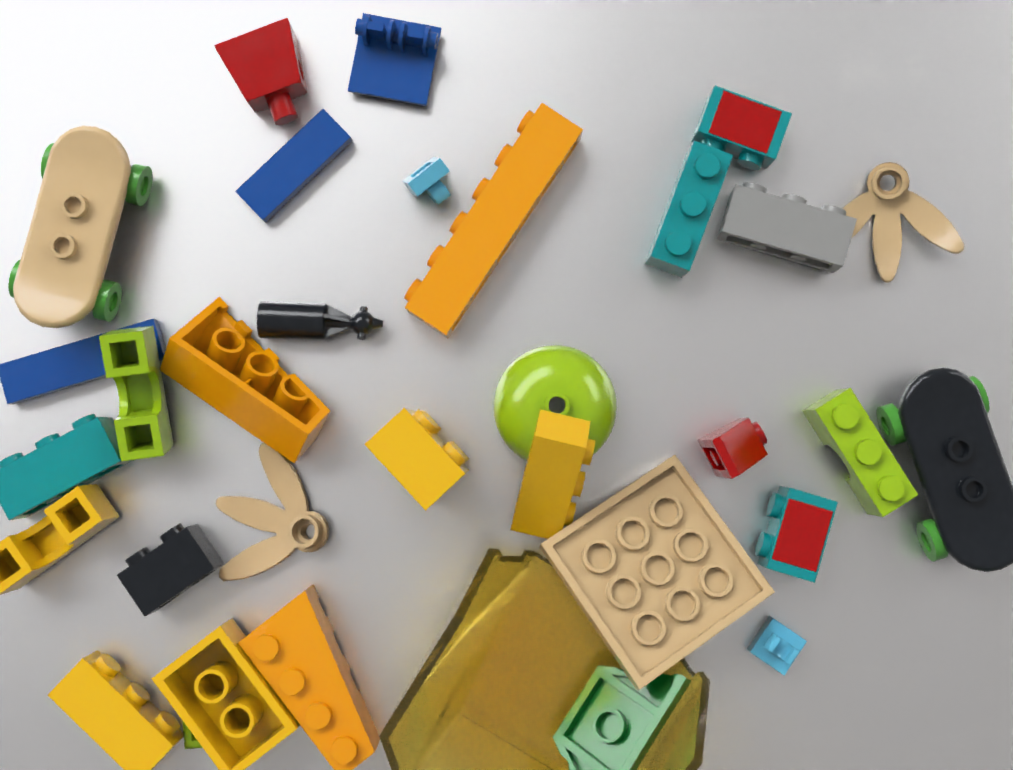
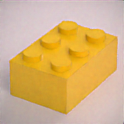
[364,408,469,511]
[151,618,300,770]

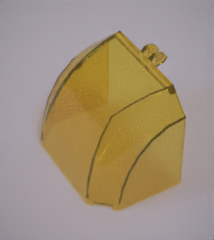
[379,548,710,770]

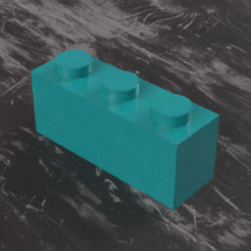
[645,140,733,278]
[0,414,134,520]

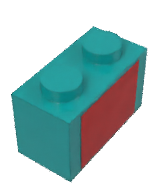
[691,85,792,170]
[755,486,838,583]

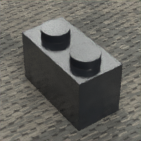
[117,523,225,617]

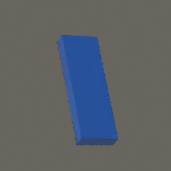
[235,109,353,223]

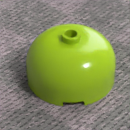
[493,345,617,461]

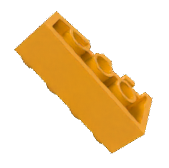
[238,584,380,770]

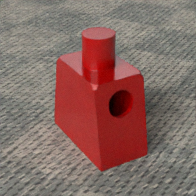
[214,18,307,126]

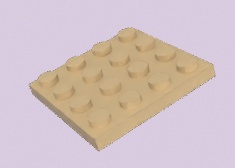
[539,455,775,690]

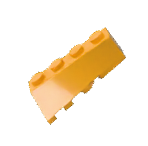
[160,297,330,464]

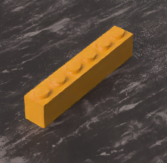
[404,103,583,338]

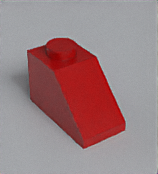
[697,417,768,479]

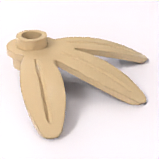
[842,162,964,283]
[215,443,329,581]

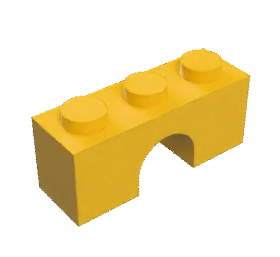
[0,484,120,595]

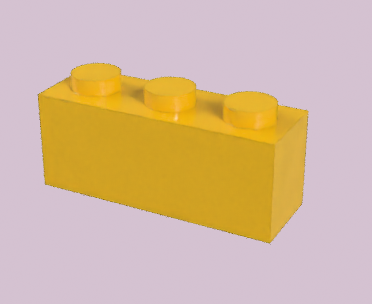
[510,409,595,539]
[48,650,184,770]

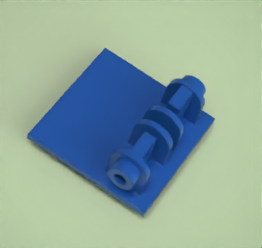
[347,13,442,106]

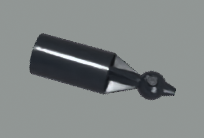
[257,301,383,340]

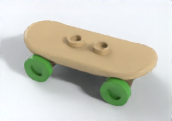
[8,125,153,328]

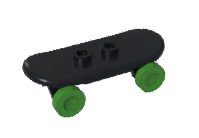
[876,368,1013,572]

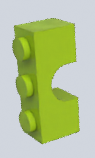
[99,325,174,461]
[802,388,918,517]

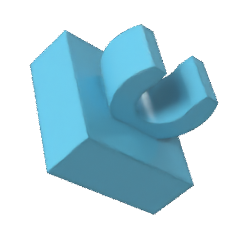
[403,157,451,205]
[747,616,807,676]

